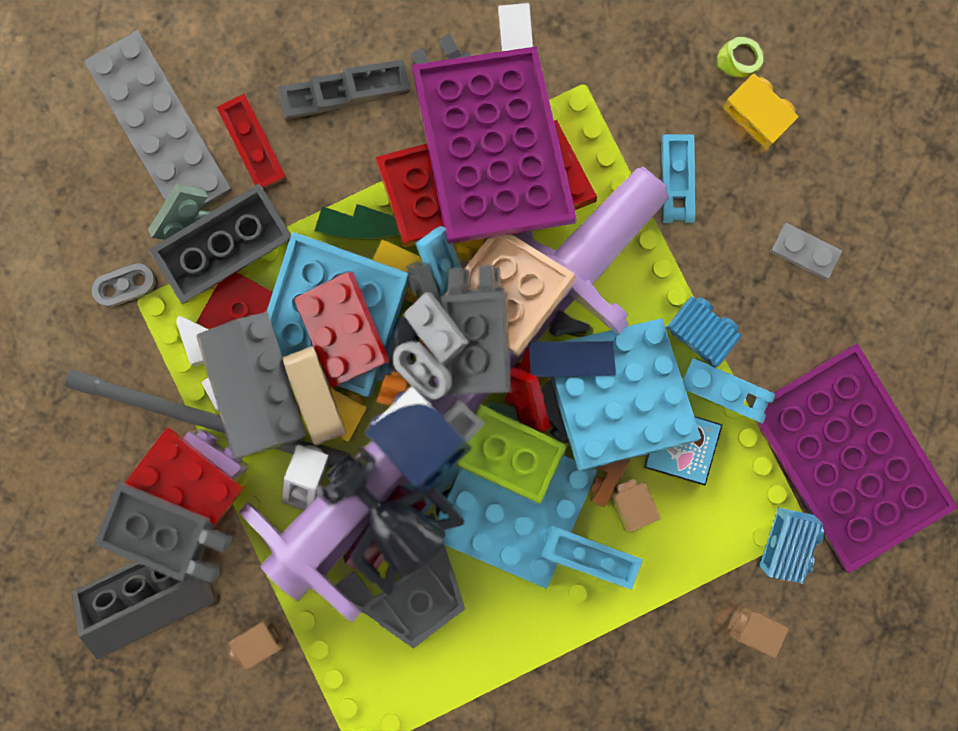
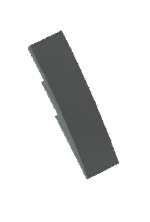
[277,60,411,120]

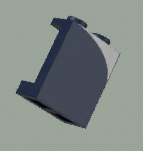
[365,386,472,494]

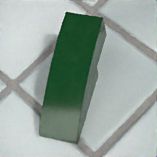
[314,204,400,240]

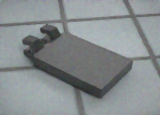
[441,265,511,395]
[94,483,233,583]

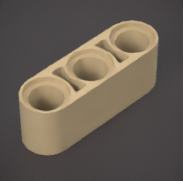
[283,346,346,445]

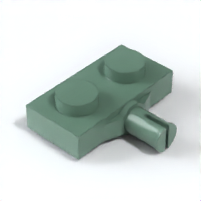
[148,184,211,240]

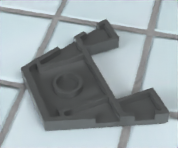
[336,513,465,648]

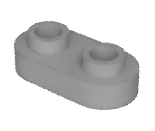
[92,263,156,307]
[393,341,452,399]

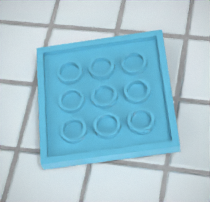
[267,232,411,397]
[550,318,701,472]
[436,455,598,589]

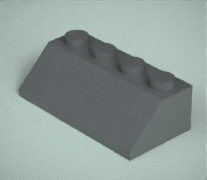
[149,184,291,305]
[196,312,306,459]
[71,562,214,660]

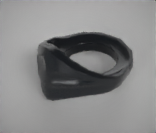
[548,310,593,337]

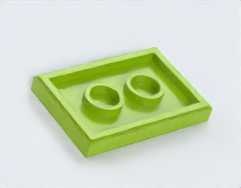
[456,404,567,504]

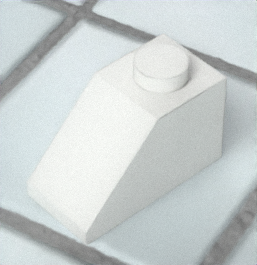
[282,445,328,510]

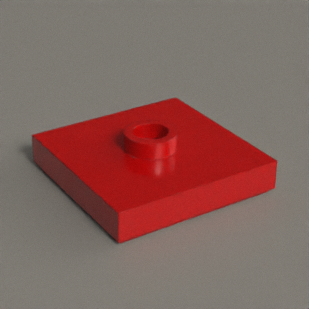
[196,272,273,330]

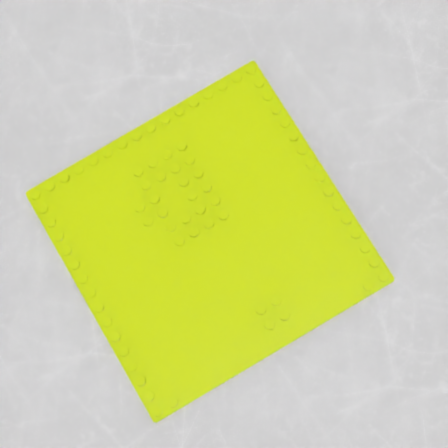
[137,85,803,731]

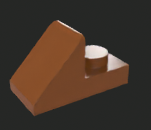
[589,459,631,507]

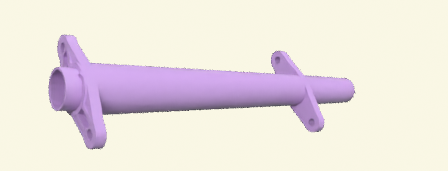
[239,166,669,622]

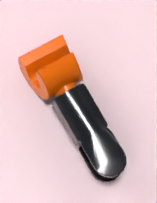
[377,317,418,405]

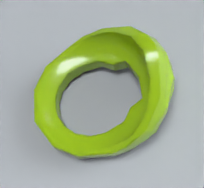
[717,37,763,77]

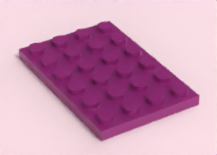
[412,46,577,244]
[750,343,958,573]

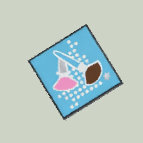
[643,416,723,486]

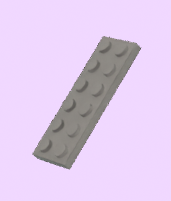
[84,30,233,209]

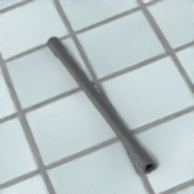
[65,369,347,468]

